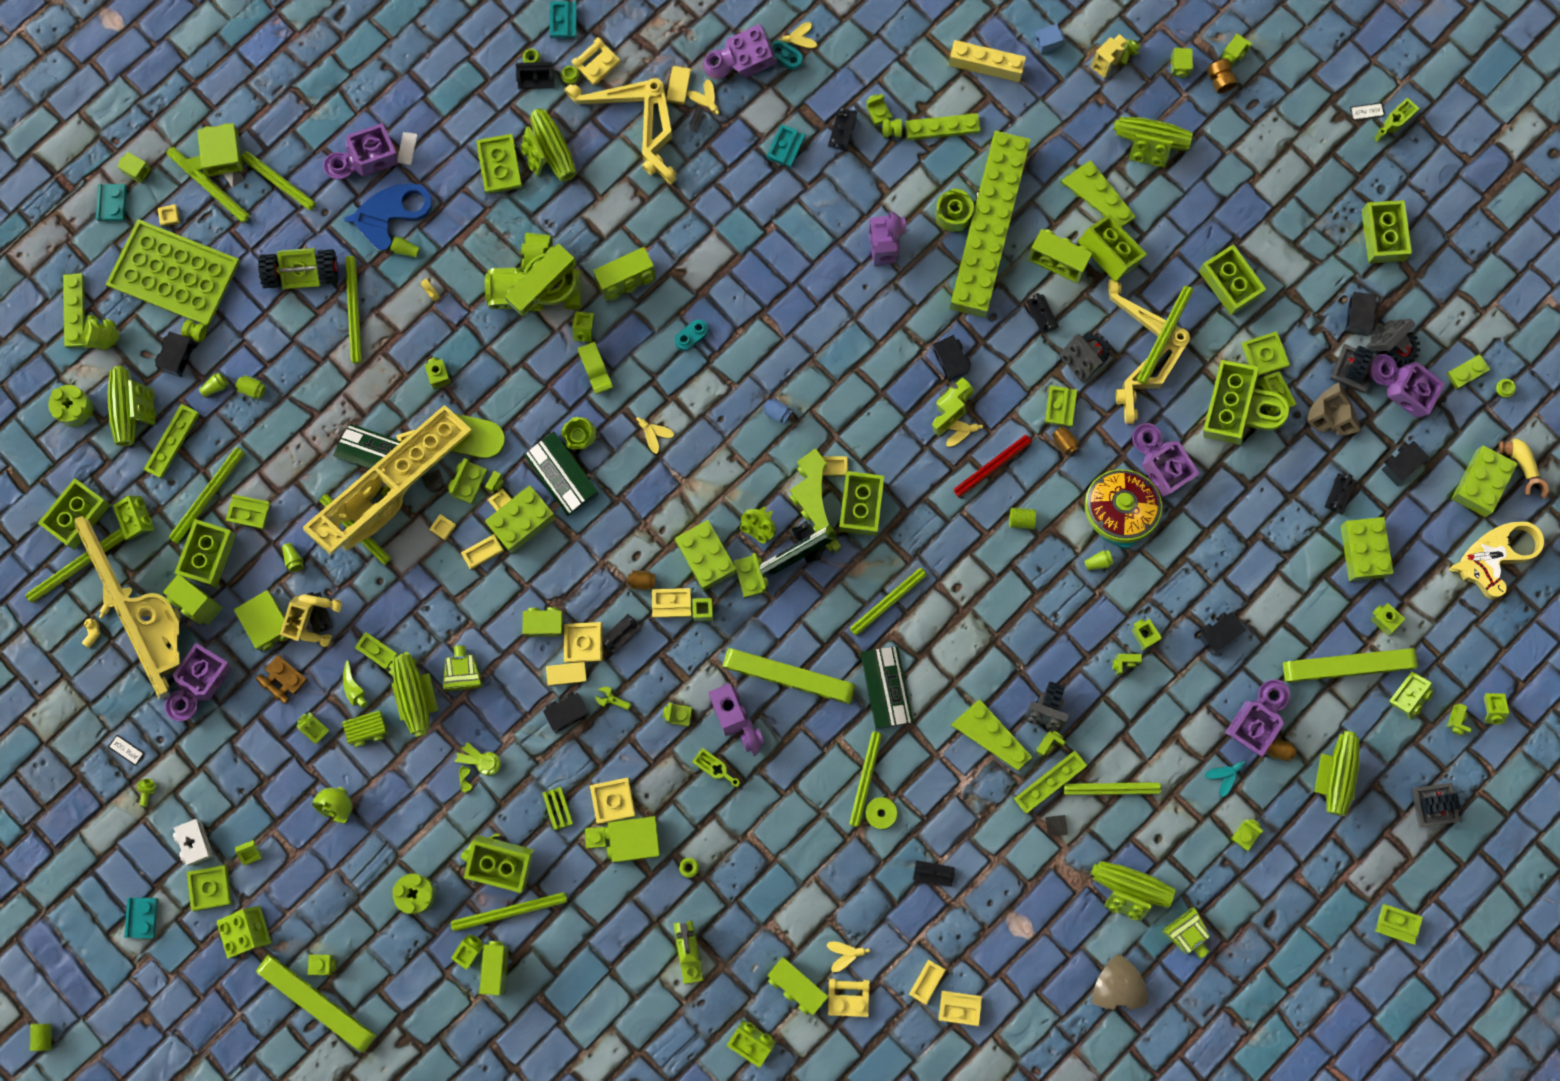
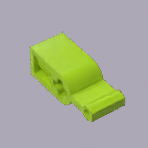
[1374,97,1420,142]
[577,342,613,395]
[692,748,740,788]

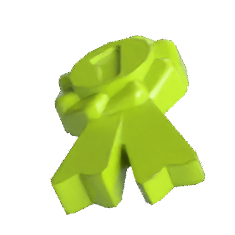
[455,742,501,776]

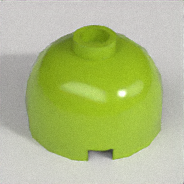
[312,787,352,824]

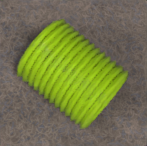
[1009,508,1036,530]
[29,1023,53,1051]

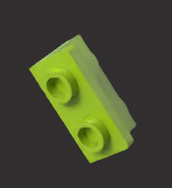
[1256,371,1297,416]
[448,458,488,505]
[113,496,154,540]
[734,553,769,598]
[1389,671,1434,720]
[726,1020,776,1068]

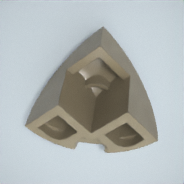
[1307,382,1361,435]
[1092,954,1148,1010]

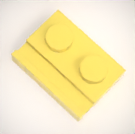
[652,588,691,618]
[938,991,982,1026]

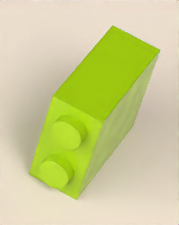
[197,123,243,177]
[233,590,288,652]
[605,816,661,863]
[479,941,509,995]

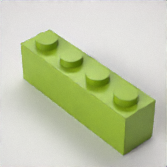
[504,243,576,317]

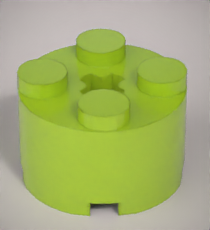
[935,189,974,232]
[521,232,553,270]
[48,385,94,427]
[392,874,436,914]

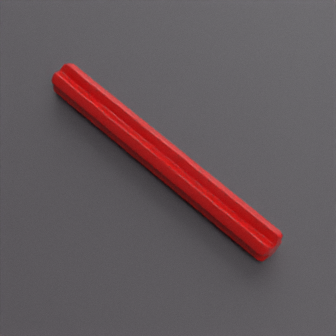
[953,435,1032,498]

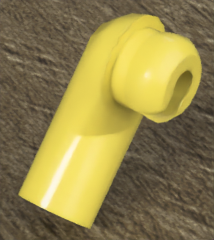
[82,618,100,649]

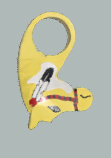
[1449,522,1544,600]

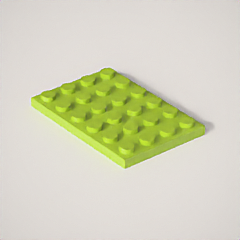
[105,219,240,327]

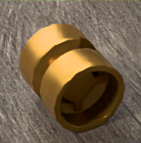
[1207,59,1239,94]

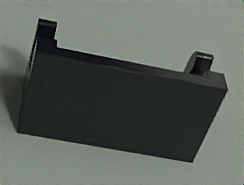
[516,62,555,89]
[828,108,858,151]

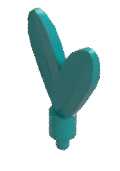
[1205,761,1246,797]

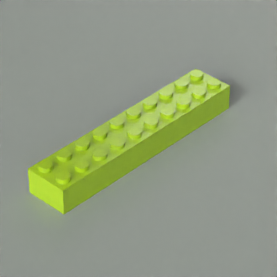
[949,130,1031,318]

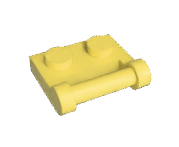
[571,38,620,86]
[828,978,869,1017]

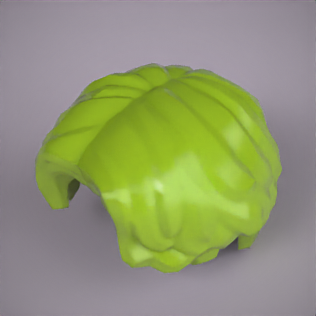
[561,417,597,450]

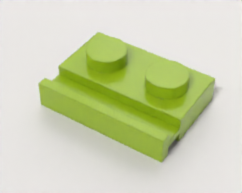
[1044,385,1077,427]
[225,494,271,530]
[1374,904,1423,945]

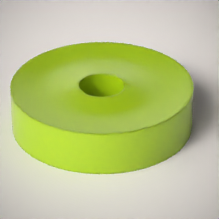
[865,797,897,829]

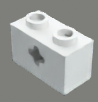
[173,819,214,866]

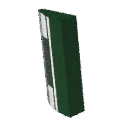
[333,424,402,470]
[524,431,599,516]
[760,525,838,575]
[860,647,914,730]

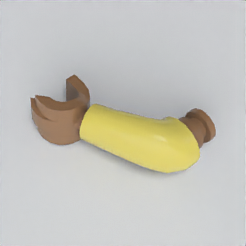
[1498,438,1549,499]

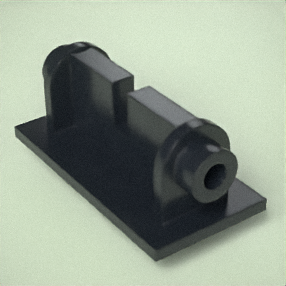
[1026,293,1059,334]
[1324,473,1356,515]
[791,521,823,563]
[306,592,333,633]
[603,614,641,654]
[913,860,955,887]

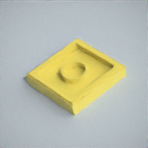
[564,622,603,663]
[590,778,636,824]

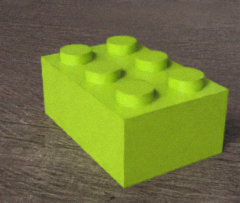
[1361,200,1412,263]
[1077,214,1148,282]
[1028,229,1092,284]
[1199,244,1266,316]
[593,247,656,301]
[1451,445,1518,517]
[839,471,884,536]
[38,478,111,550]
[485,485,556,554]
[1340,517,1393,582]
[174,519,236,589]
[674,520,737,592]
[163,574,223,625]
[464,835,535,893]

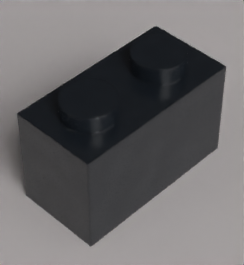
[1345,292,1379,336]
[155,331,195,378]
[932,335,971,382]
[1381,441,1430,486]
[1198,612,1246,655]
[543,692,590,733]

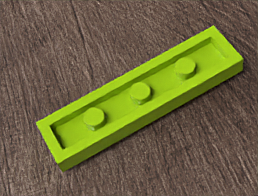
[905,113,980,141]
[63,273,85,348]
[143,404,199,479]
[1014,751,1087,814]

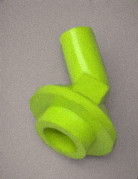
[1119,39,1141,65]
[137,778,157,807]

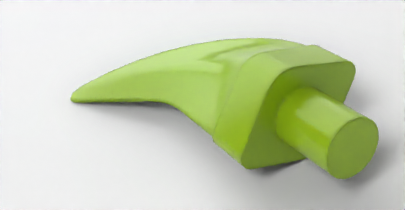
[343,660,368,708]

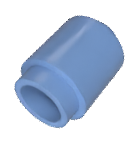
[763,398,792,424]

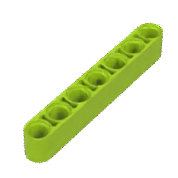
[722,648,856,704]
[1282,648,1418,683]
[256,954,377,1053]

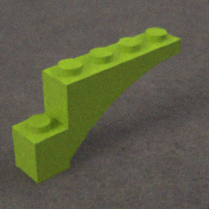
[789,448,841,554]

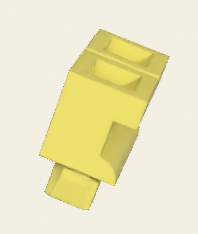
[1091,35,1128,78]

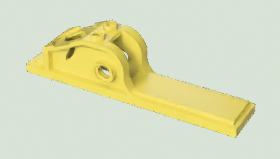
[303,405,472,555]
[75,516,181,700]

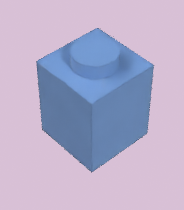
[1034,24,1064,54]

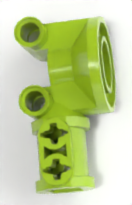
[485,253,581,311]

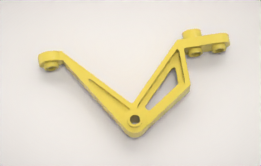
[564,78,677,185]
[1108,279,1190,424]

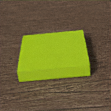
[1241,331,1291,377]
[186,865,232,911]

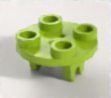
[740,506,776,544]

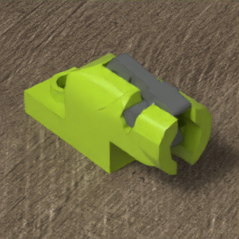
[932,377,974,437]
[674,920,704,984]

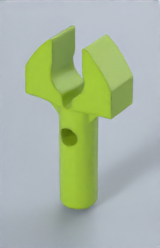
[595,686,631,710]

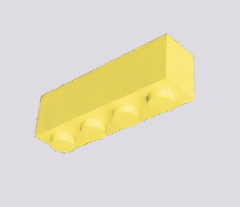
[949,40,1026,83]

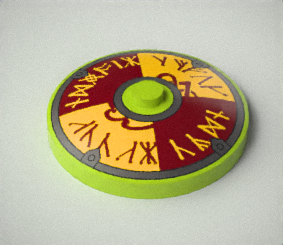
[1084,469,1162,543]

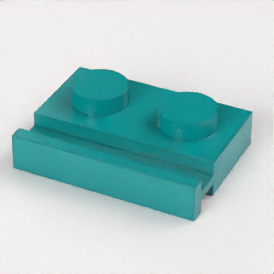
[549,1,577,38]
[766,124,806,168]
[96,184,127,221]
[124,898,158,938]

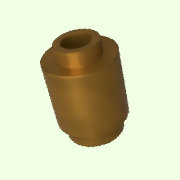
[1051,426,1079,455]
[627,570,656,591]
[1265,738,1296,762]

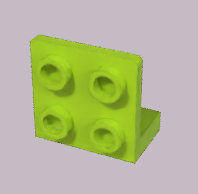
[217,906,271,958]

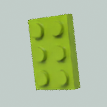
[476,134,522,194]

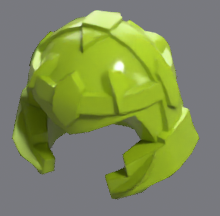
[80,315,120,350]

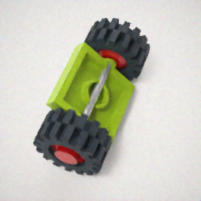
[258,248,339,289]

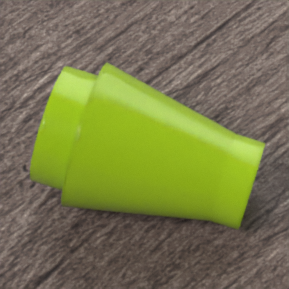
[390,236,420,258]
[199,372,229,398]
[282,543,304,573]
[1084,550,1114,571]

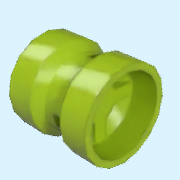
[883,119,902,137]
[181,319,207,343]

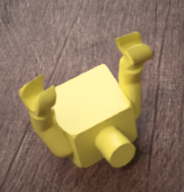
[280,594,342,647]

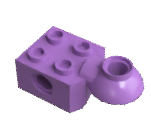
[703,24,778,79]
[323,123,398,180]
[869,211,906,266]
[1369,354,1445,418]
[1132,423,1200,497]
[165,643,232,721]
[1225,679,1290,757]
[708,683,765,757]

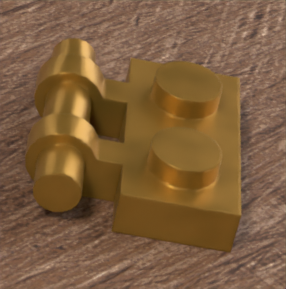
[256,655,308,704]

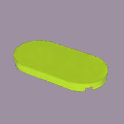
[450,413,505,459]

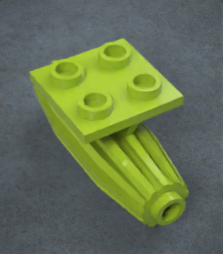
[521,108,577,182]
[1113,117,1193,168]
[107,366,156,446]
[391,654,439,737]
[1314,731,1360,816]
[1091,861,1176,921]

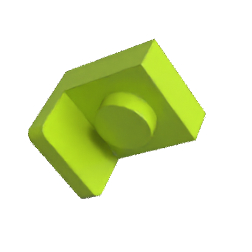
[866,94,892,126]
[572,311,595,342]
[1112,654,1142,676]
[1484,693,1509,725]
[662,702,693,727]
[1447,703,1472,736]
[297,712,329,745]
[1034,731,1066,757]
[1230,819,1264,851]
[451,934,485,970]
[307,954,337,975]

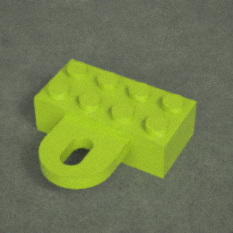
[1203,360,1289,445]

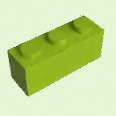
[767,957,828,1015]

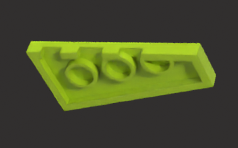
[1060,160,1136,228]
[950,699,1032,771]

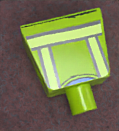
[443,645,483,692]
[1161,908,1210,959]

